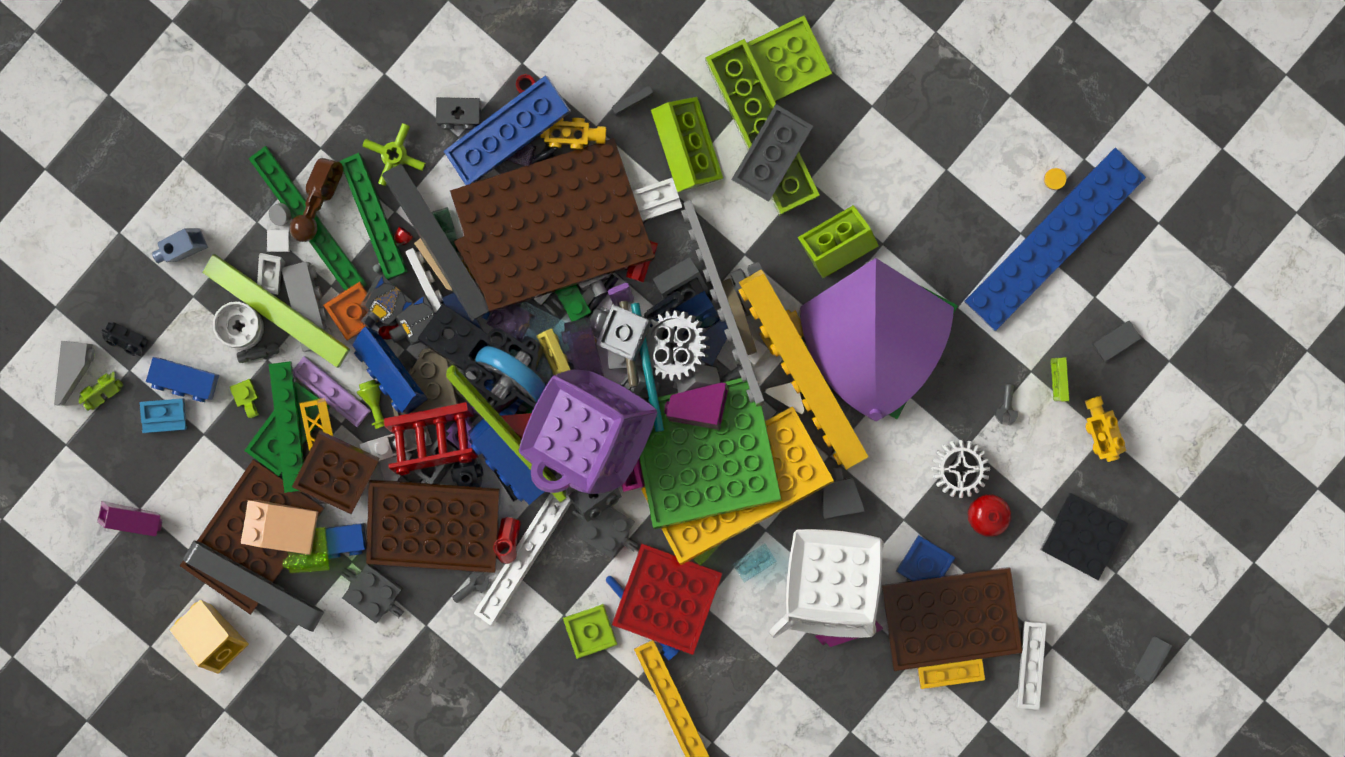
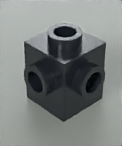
[451,458,484,487]

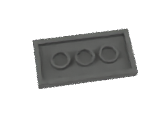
[731,104,813,202]

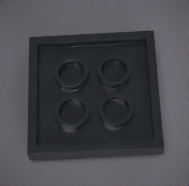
[1040,493,1128,581]

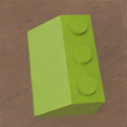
[798,205,879,278]

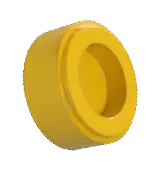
[1044,168,1066,190]

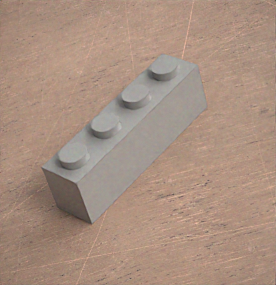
[281,262,332,352]

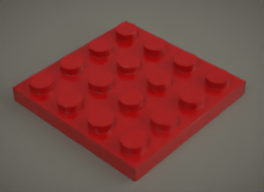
[612,544,722,655]

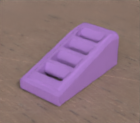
[608,283,634,306]

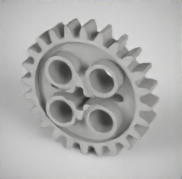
[646,310,710,381]

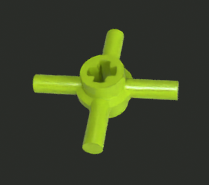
[362,123,426,186]

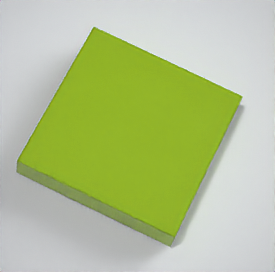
[1051,357,1069,402]
[563,604,618,659]

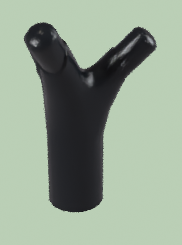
[528,144,558,164]

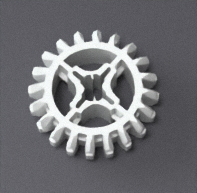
[931,440,990,498]

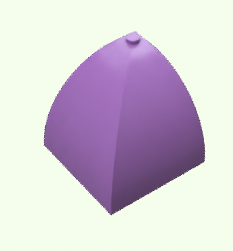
[800,258,954,422]

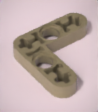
[721,278,757,355]

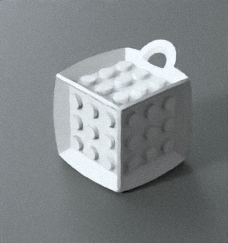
[769,529,884,638]

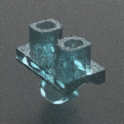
[732,543,777,583]

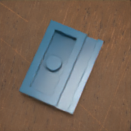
[140,398,187,433]

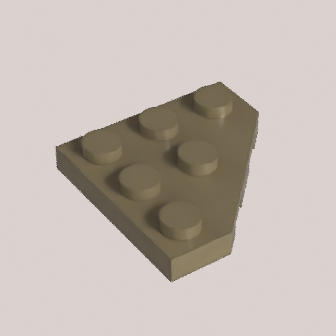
[391,348,459,416]

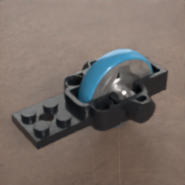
[418,304,550,414]

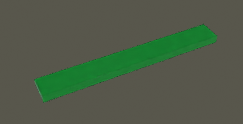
[248,146,368,290]

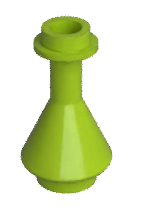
[357,379,384,429]

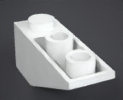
[359,426,432,461]

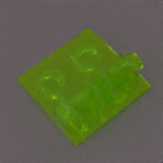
[283,527,330,573]

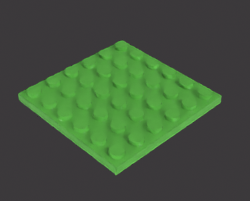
[640,376,782,529]

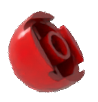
[968,494,1011,537]

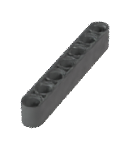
[183,540,324,632]

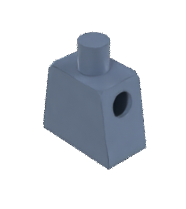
[152,228,208,264]

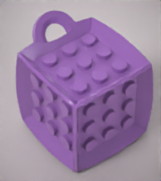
[519,370,657,494]

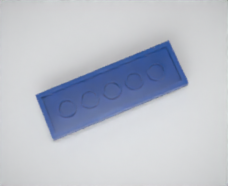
[443,75,571,185]

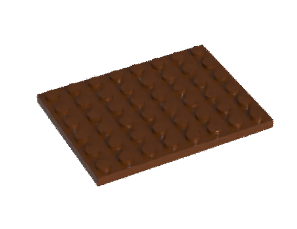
[450,138,655,313]

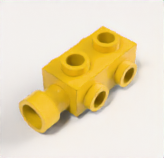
[541,118,606,149]
[1085,396,1127,462]

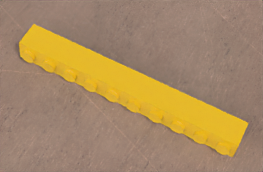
[738,270,868,470]

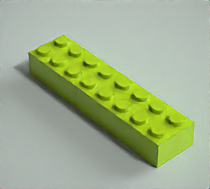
[705,39,820,216]

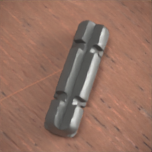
[237,342,279,363]

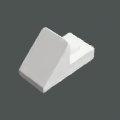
[257,253,285,295]

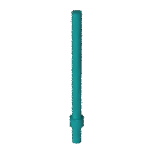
[631,303,664,432]

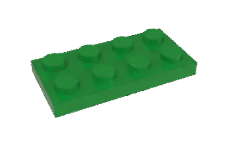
[244,381,331,476]

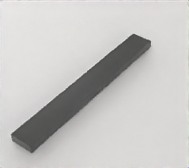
[382,164,489,321]

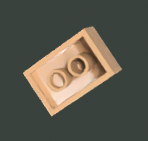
[241,500,318,554]

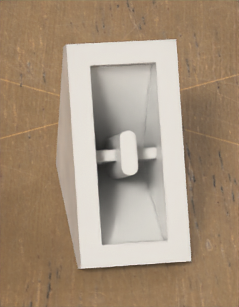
[765,382,804,414]

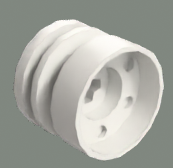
[213,302,264,350]

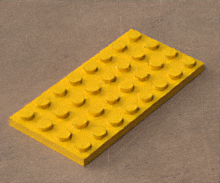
[641,406,834,565]

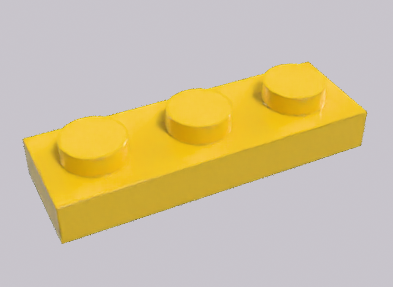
[917,659,985,689]

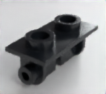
[102,322,148,357]

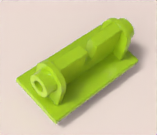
[79,371,123,411]

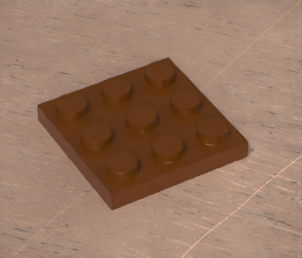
[292,430,380,514]

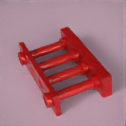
[384,402,479,475]

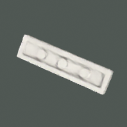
[1017,621,1046,710]

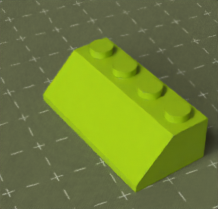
[651,97,723,192]

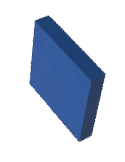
[896,535,955,581]

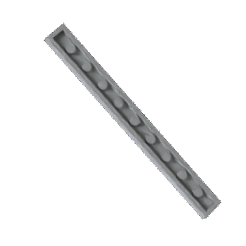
[681,200,764,407]

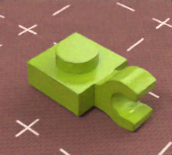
[230,379,259,418]

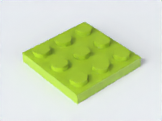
[747,15,832,102]

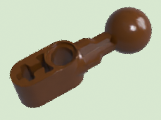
[289,158,343,242]

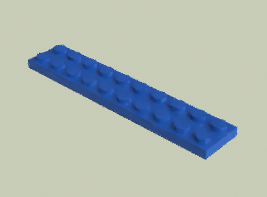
[964,147,1146,331]

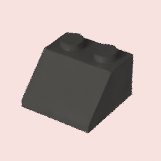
[653,257,713,310]

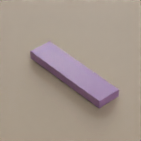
[293,356,371,427]

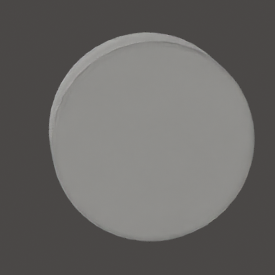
[269,203,291,226]

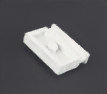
[632,178,682,221]

